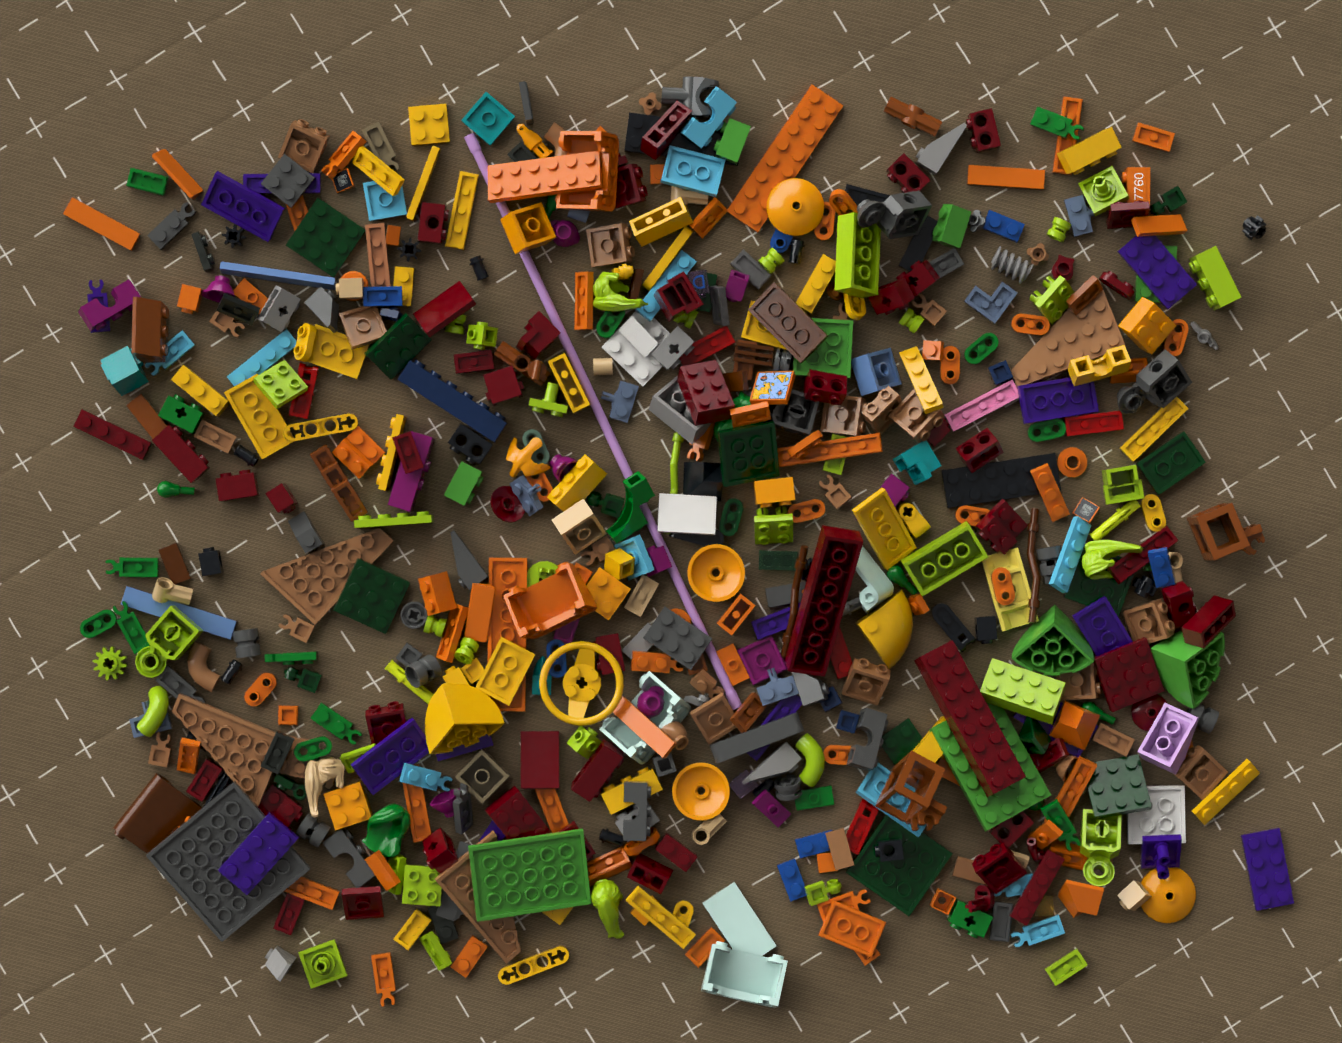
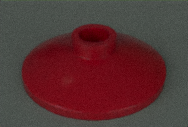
[490,486,525,523]
[1131,694,1168,731]

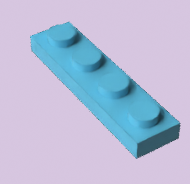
[635,250,697,322]
[227,329,297,386]
[1049,516,1092,593]

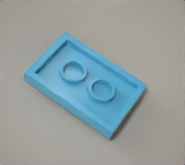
[660,145,725,197]

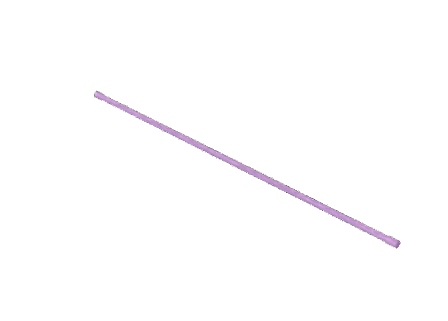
[464,133,742,710]

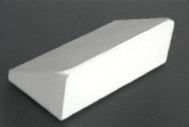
[619,316,659,357]

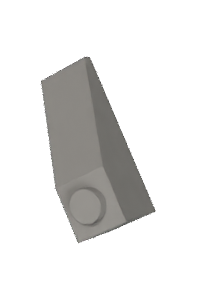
[915,123,967,175]
[742,741,802,785]
[265,946,297,982]

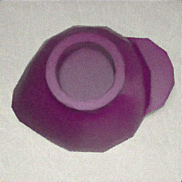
[550,220,580,247]
[201,276,235,303]
[550,454,577,482]
[637,686,665,719]
[430,788,460,818]

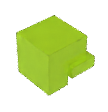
[1101,465,1144,505]

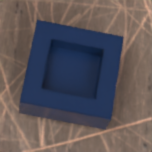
[380,306,404,322]
[988,360,1014,386]
[820,686,843,712]
[836,710,860,733]

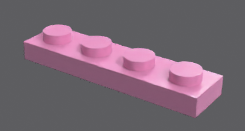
[945,379,1019,432]

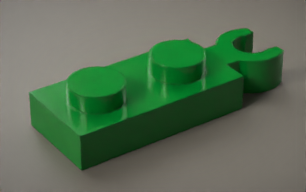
[1030,106,1084,140]
[106,557,159,577]
[113,601,150,654]
[264,651,318,665]
[310,702,362,745]
[1041,799,1081,851]

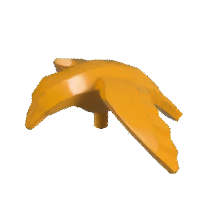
[506,437,550,478]

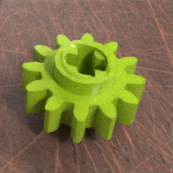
[92,646,128,680]

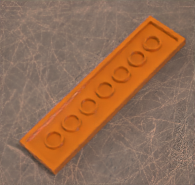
[727,85,843,233]
[487,557,527,712]

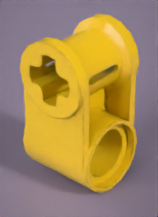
[897,503,931,539]

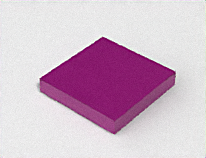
[737,635,787,685]

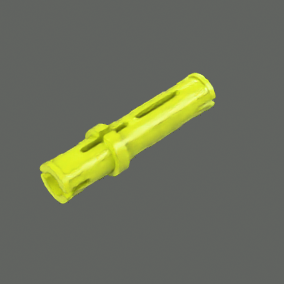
[1089,500,1141,541]
[385,659,434,705]

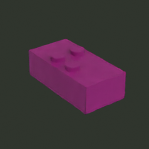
[388,431,435,512]

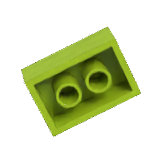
[1188,246,1242,310]

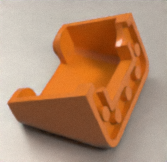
[555,131,619,212]
[503,562,597,639]

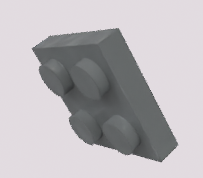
[261,154,315,208]

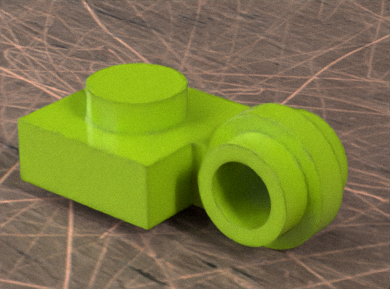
[804,879,842,906]

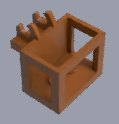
[1187,503,1265,560]
[875,750,947,831]

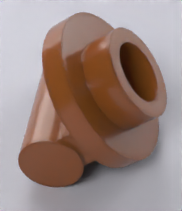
[826,282,843,300]
[527,360,546,380]

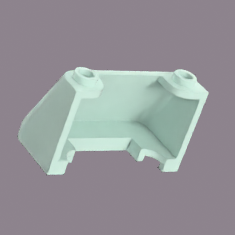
[855,545,894,614]
[599,671,691,764]
[701,941,788,1008]

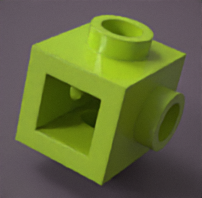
[466,322,498,350]
[567,726,602,760]

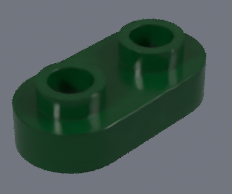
[719,498,743,536]

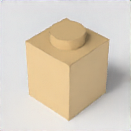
[336,278,364,299]
[1117,880,1151,911]

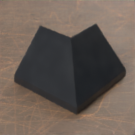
[683,462,722,501]

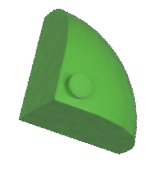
[1012,605,1094,676]
[1151,631,1225,709]

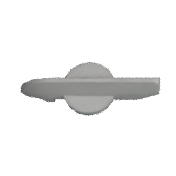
[1191,321,1218,350]
[684,694,710,707]

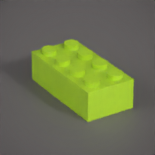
[835,212,881,298]
[900,521,988,597]
[980,658,1066,725]

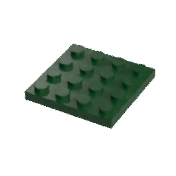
[846,815,953,916]

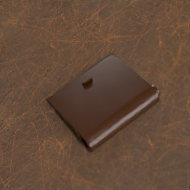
[113,773,203,853]

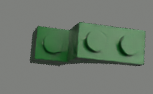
[606,471,655,544]

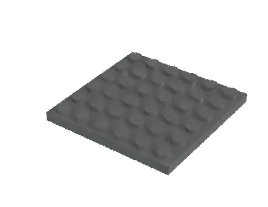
[146,781,311,942]

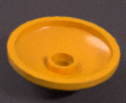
[767,178,824,236]
[687,544,745,602]
[672,762,730,820]
[1141,867,1196,923]

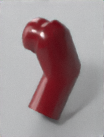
[1027,837,1045,862]

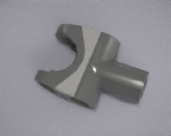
[661,76,719,118]

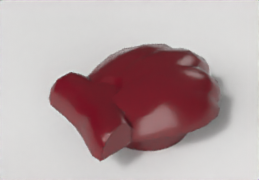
[1051,255,1074,281]

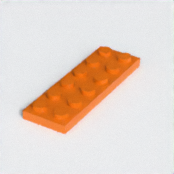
[487,151,602,203]

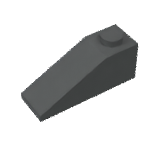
[450,530,489,590]

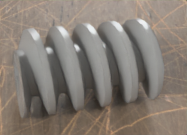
[991,246,1034,284]

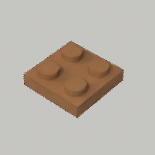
[338,306,387,350]
[689,693,737,744]

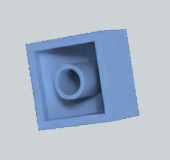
[851,348,902,396]

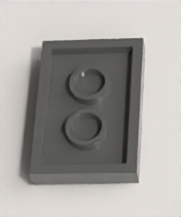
[643,606,712,670]

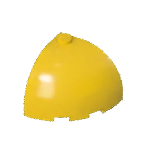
[855,589,913,669]
[425,683,504,754]

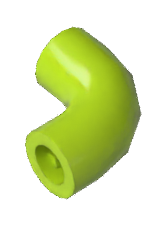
[137,686,169,737]
[795,733,825,787]

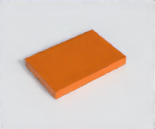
[818,900,886,958]

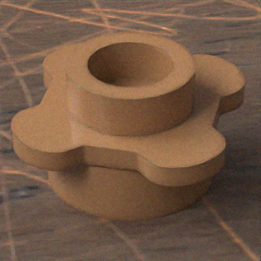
[639,92,661,115]
[1027,243,1049,266]

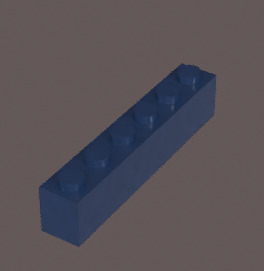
[397,360,508,442]

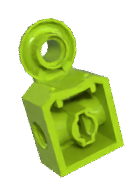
[135,605,204,678]
[1080,809,1122,887]

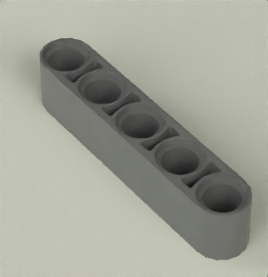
[709,712,804,764]

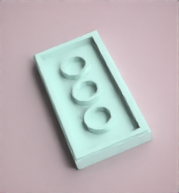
[702,882,777,956]

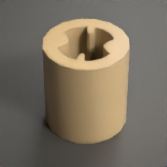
[593,358,613,376]

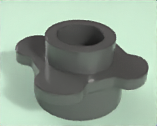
[968,210,986,232]

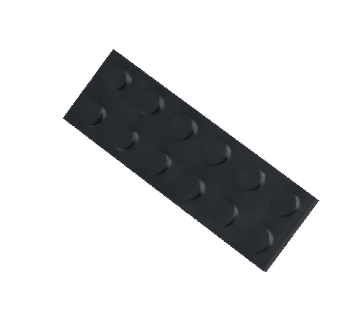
[624,112,739,166]
[941,453,1061,508]

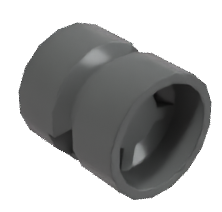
[1036,545,1061,576]
[233,628,261,658]
[405,654,441,688]
[1187,703,1219,734]
[295,813,331,848]

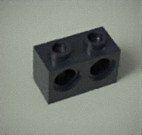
[448,424,493,465]

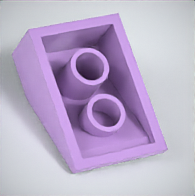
[1137,703,1199,775]

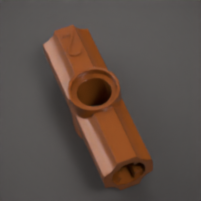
[883,97,942,137]
[494,341,551,387]

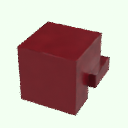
[654,271,703,322]
[516,311,561,360]
[483,366,525,406]

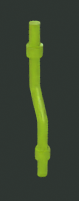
[664,432,684,534]

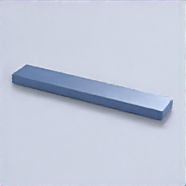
[220,262,336,290]
[121,586,237,640]

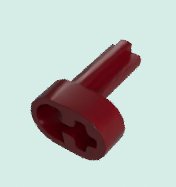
[965,884,995,913]

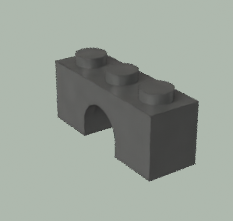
[846,708,888,771]
[623,781,651,841]
[323,828,375,888]

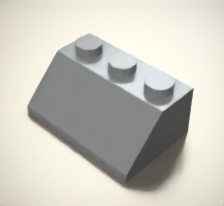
[649,376,712,444]

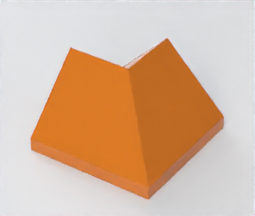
[1049,700,1100,750]
[1058,880,1104,918]

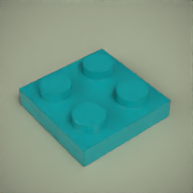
[461,92,515,146]

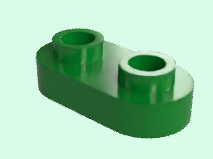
[596,311,625,338]
[964,333,998,364]
[1027,419,1066,442]
[80,609,117,638]
[294,736,332,761]

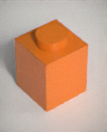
[177,284,203,314]

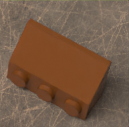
[131,297,169,363]

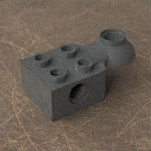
[856,191,932,239]
[1117,349,1193,415]
[744,387,819,437]

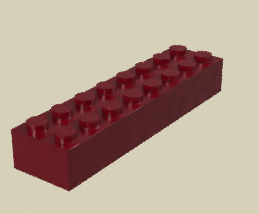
[785,525,863,677]
[914,640,1026,797]

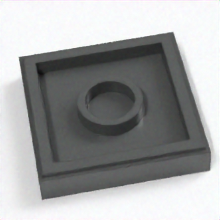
[519,81,534,125]

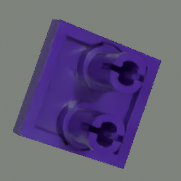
[1140,834,1182,879]

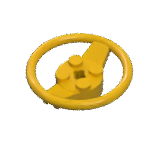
[539,641,624,726]

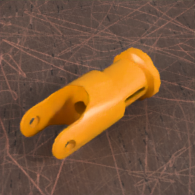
[517,124,554,159]

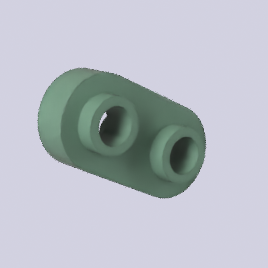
[522,429,550,464]

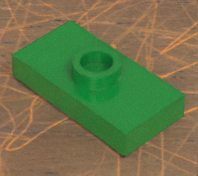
[126,168,169,196]
[795,785,834,810]

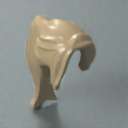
[305,756,344,818]

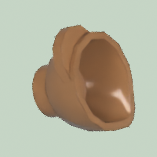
[661,721,689,750]
[1053,755,1078,783]

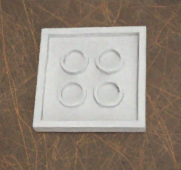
[601,311,678,387]
[1127,785,1186,844]

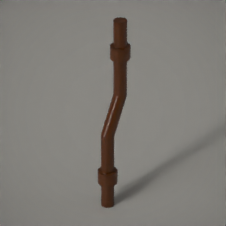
[1027,508,1041,623]
[781,545,809,657]

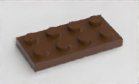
[748,282,828,364]

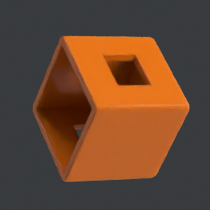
[930,888,956,915]

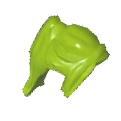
[593,272,648,312]
[1082,540,1143,579]
[591,879,624,939]

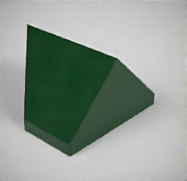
[1019,716,1051,755]

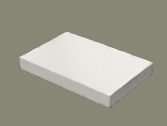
[657,493,717,535]

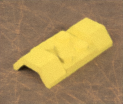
[982,547,1039,632]

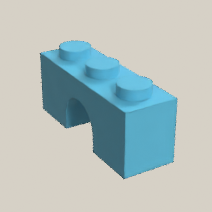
[681,87,737,148]

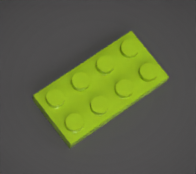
[354,511,434,528]

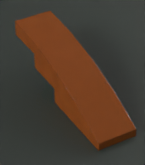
[310,444,368,522]

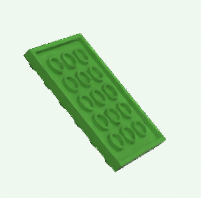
[929,703,1051,831]
[468,829,591,922]

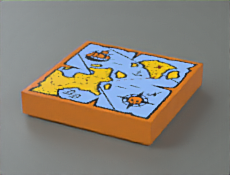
[749,371,796,405]

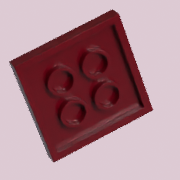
[1094,637,1164,712]

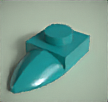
[532,656,552,695]

